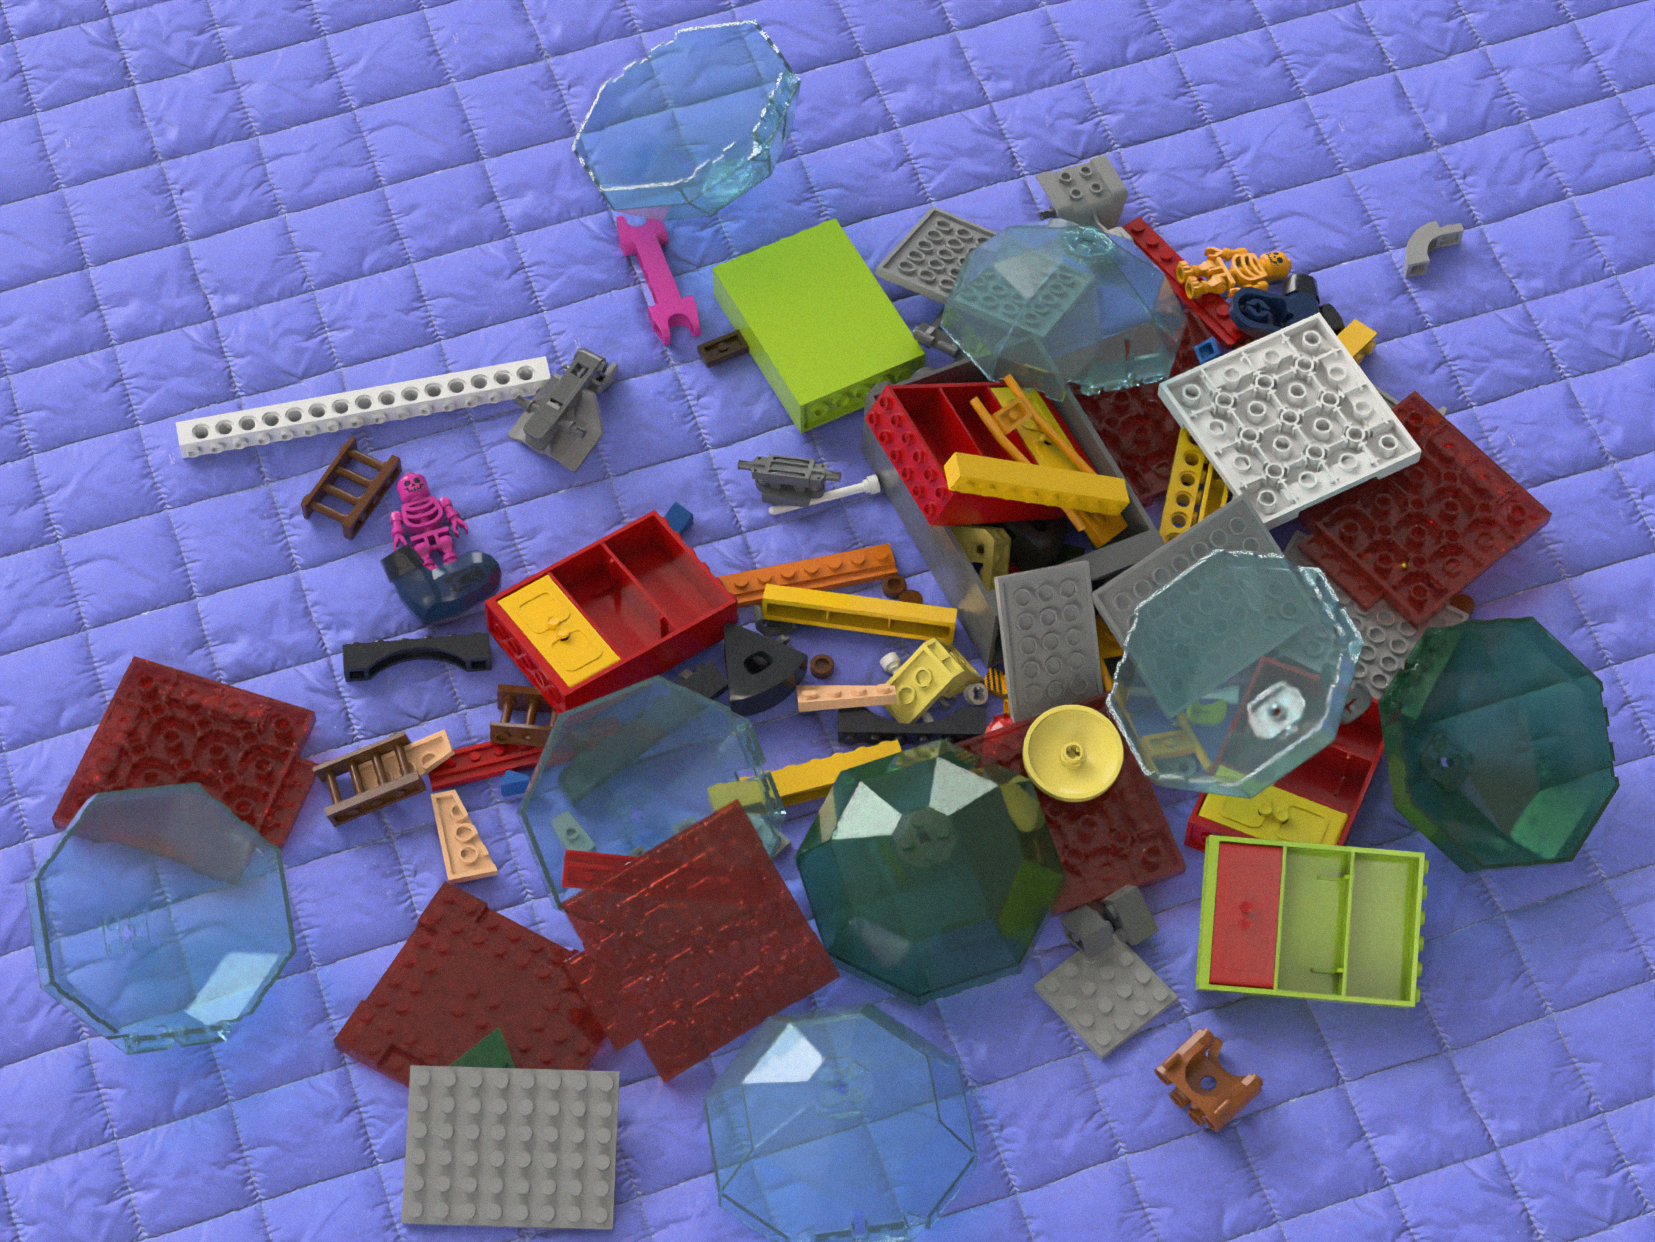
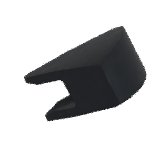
[973,517,1067,572]
[724,622,808,718]

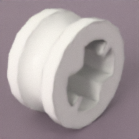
[963,683,988,705]

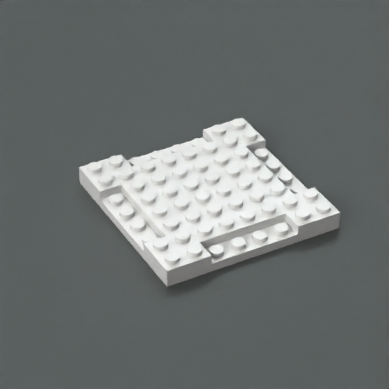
[1158,313,1422,530]

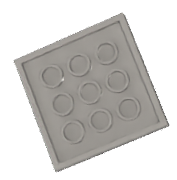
[1034,932,1178,1061]

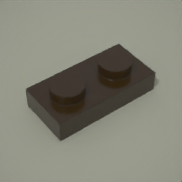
[697,329,749,368]

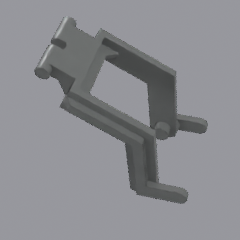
[913,305,1006,359]

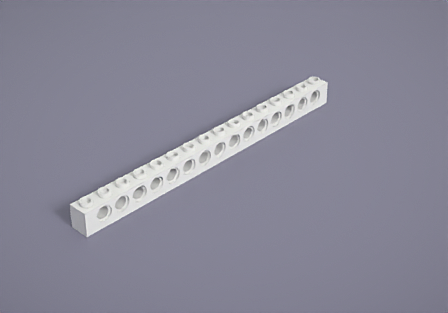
[175,356,551,458]

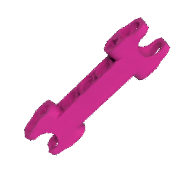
[616,207,701,345]

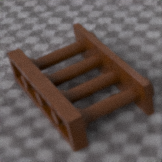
[301,436,402,540]
[490,684,596,751]
[313,731,427,827]

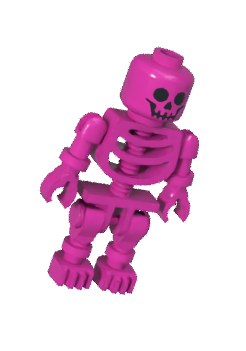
[390,472,468,570]

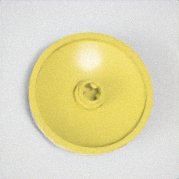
[1023,705,1123,802]

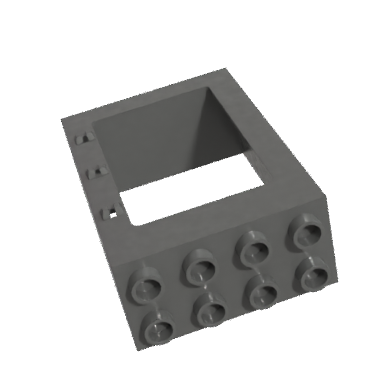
[860,333,1166,668]

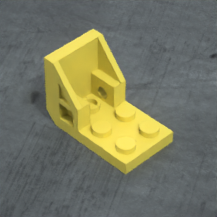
[950,524,1011,591]
[883,638,983,724]

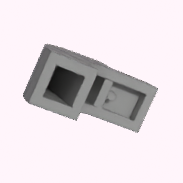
[1403,220,1464,278]

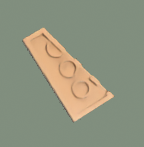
[796,684,897,712]
[358,729,455,813]
[431,789,498,885]

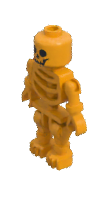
[1176,247,1291,299]

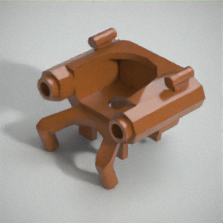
[1154,1028,1264,1132]

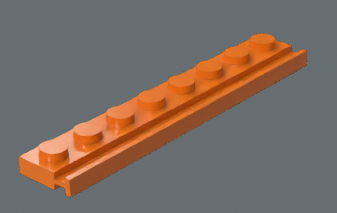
[715,543,898,608]

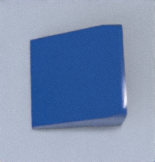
[1193,336,1225,365]
[665,502,693,535]
[501,770,531,796]

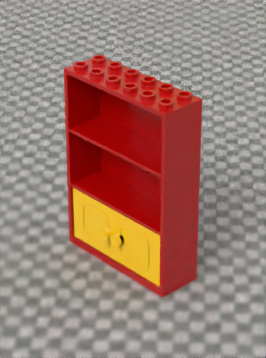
[864,380,1099,527]
[484,510,739,726]
[1184,656,1401,853]

